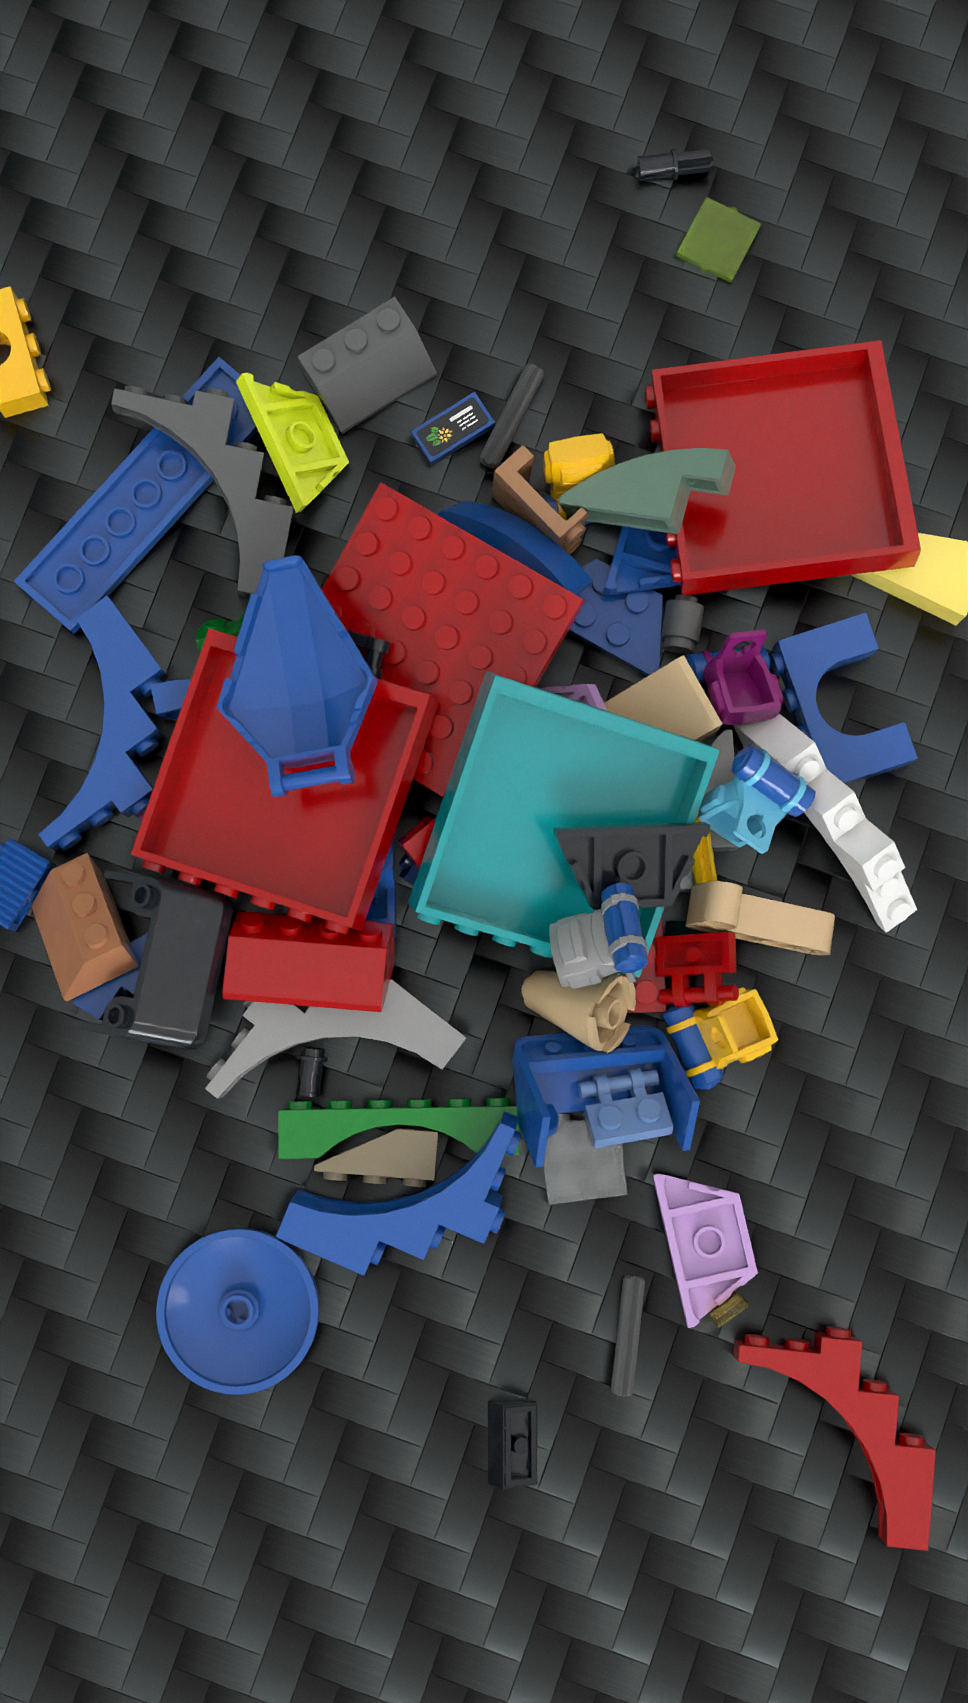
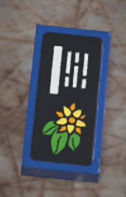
[411,392,495,466]

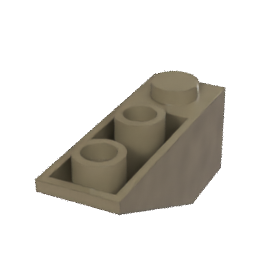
[314,1127,439,1187]

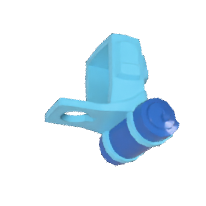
[698,744,816,854]

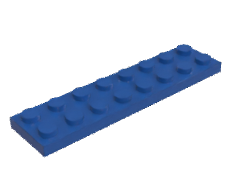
[14,357,258,634]

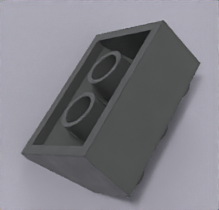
[297,297,437,434]

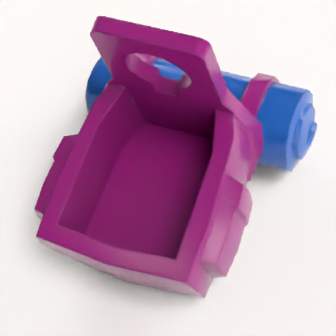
[685,629,783,725]

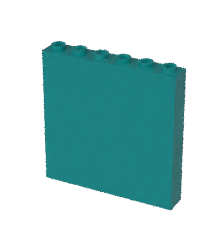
[408,671,720,978]

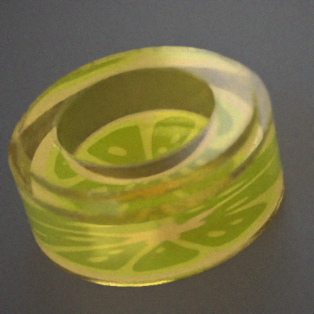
[709,1292,750,1328]

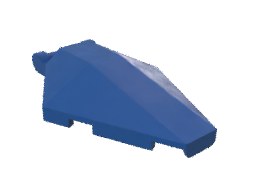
[216,555,378,798]

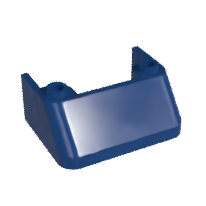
[512,1025,700,1167]

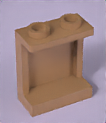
[492,445,588,555]

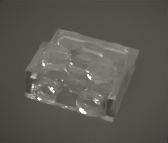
[543,1113,628,1205]

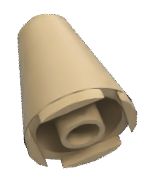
[522,970,636,1053]

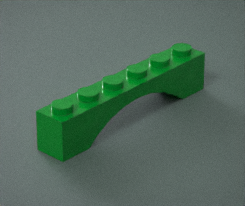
[278,1098,520,1159]

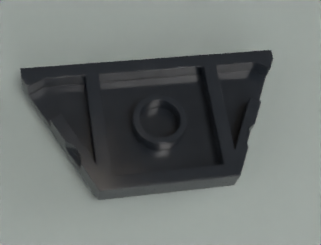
[553,822,710,910]

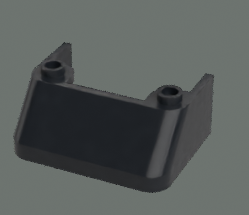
[70,870,233,1050]

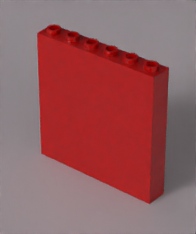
[645,340,921,596]
[131,629,438,935]

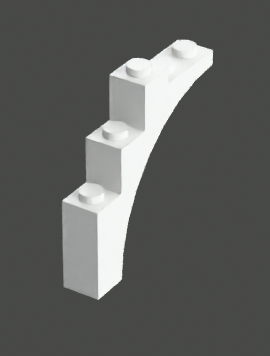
[733,713,917,933]

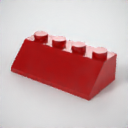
[222,911,396,1012]

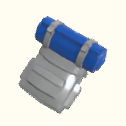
[549,883,648,989]

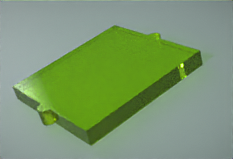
[676,197,761,283]

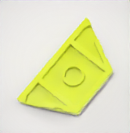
[236,373,349,513]

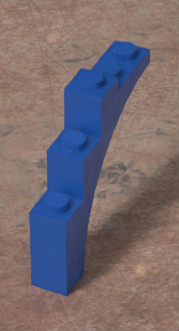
[38,595,168,851]
[276,1111,522,1276]

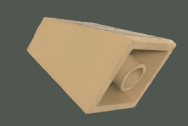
[604,655,722,743]

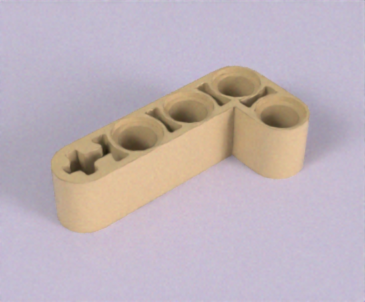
[686,881,835,955]

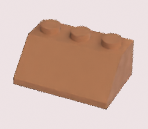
[31,853,139,1002]

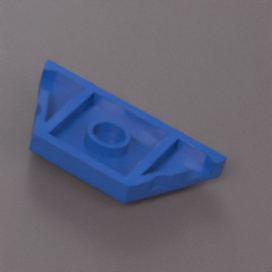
[603,526,680,596]
[568,558,663,677]

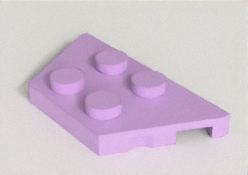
[652,1173,758,1328]

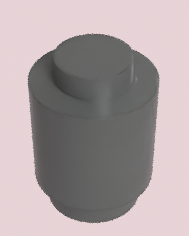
[661,594,704,654]

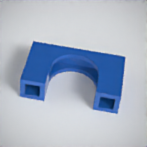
[770,613,918,785]

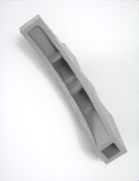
[205,979,467,1099]

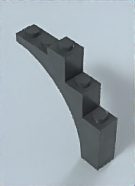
[111,386,294,598]

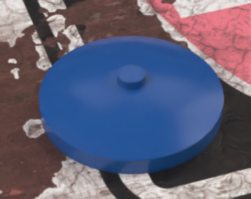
[156,1228,320,1395]

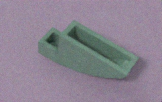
[559,448,736,534]

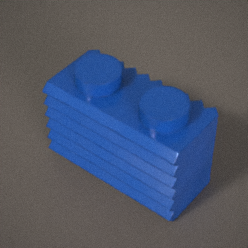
[0,838,57,932]

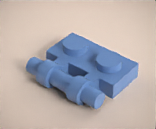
[578,1068,674,1149]

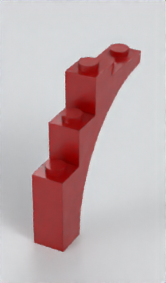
[733,1326,936,1551]

